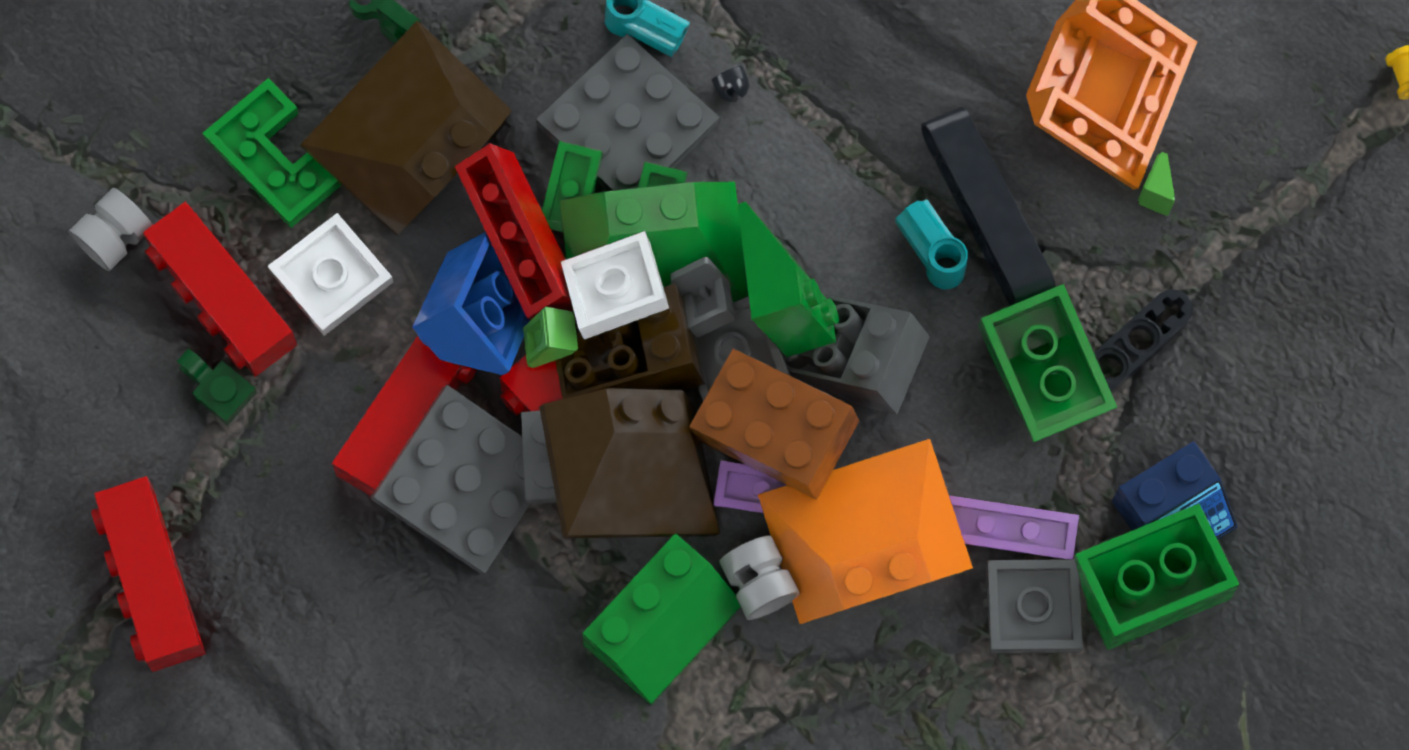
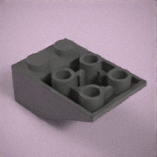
[782,294,930,415]

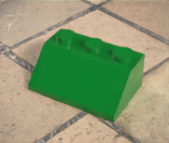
[1074,503,1240,650]
[582,533,741,705]

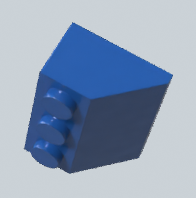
[412,232,531,375]

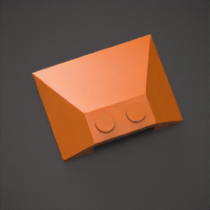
[1026,0,1197,190]
[758,439,973,624]

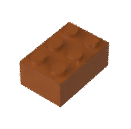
[689,348,859,500]

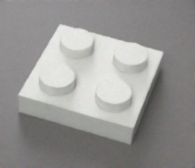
[268,213,393,336]
[561,231,669,339]

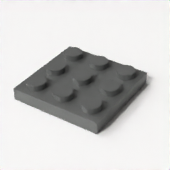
[536,34,720,191]
[370,385,530,574]

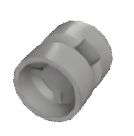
[68,188,152,271]
[719,536,800,620]

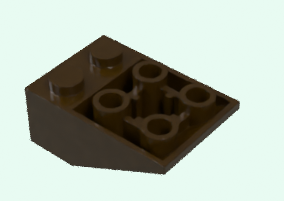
[555,284,705,399]

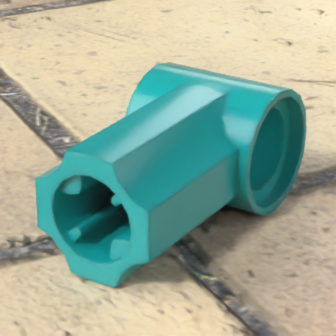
[604,0,690,57]
[895,200,968,289]

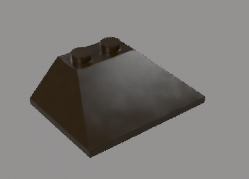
[300,20,512,236]
[539,389,720,538]

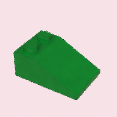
[738,202,839,357]
[978,284,1117,443]

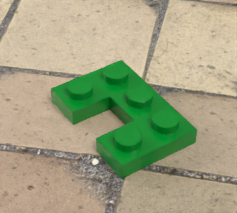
[202,78,341,228]
[542,141,688,233]

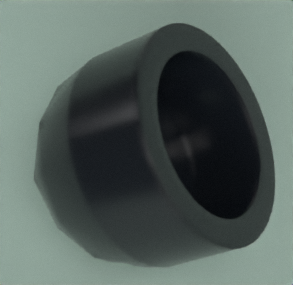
[711,66,750,102]

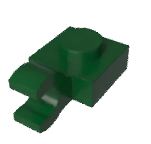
[348,0,421,43]
[176,348,257,426]

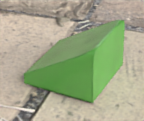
[1138,152,1175,216]
[523,307,578,368]

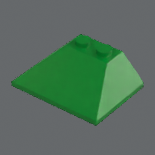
[560,182,748,314]

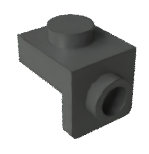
[670,257,736,338]

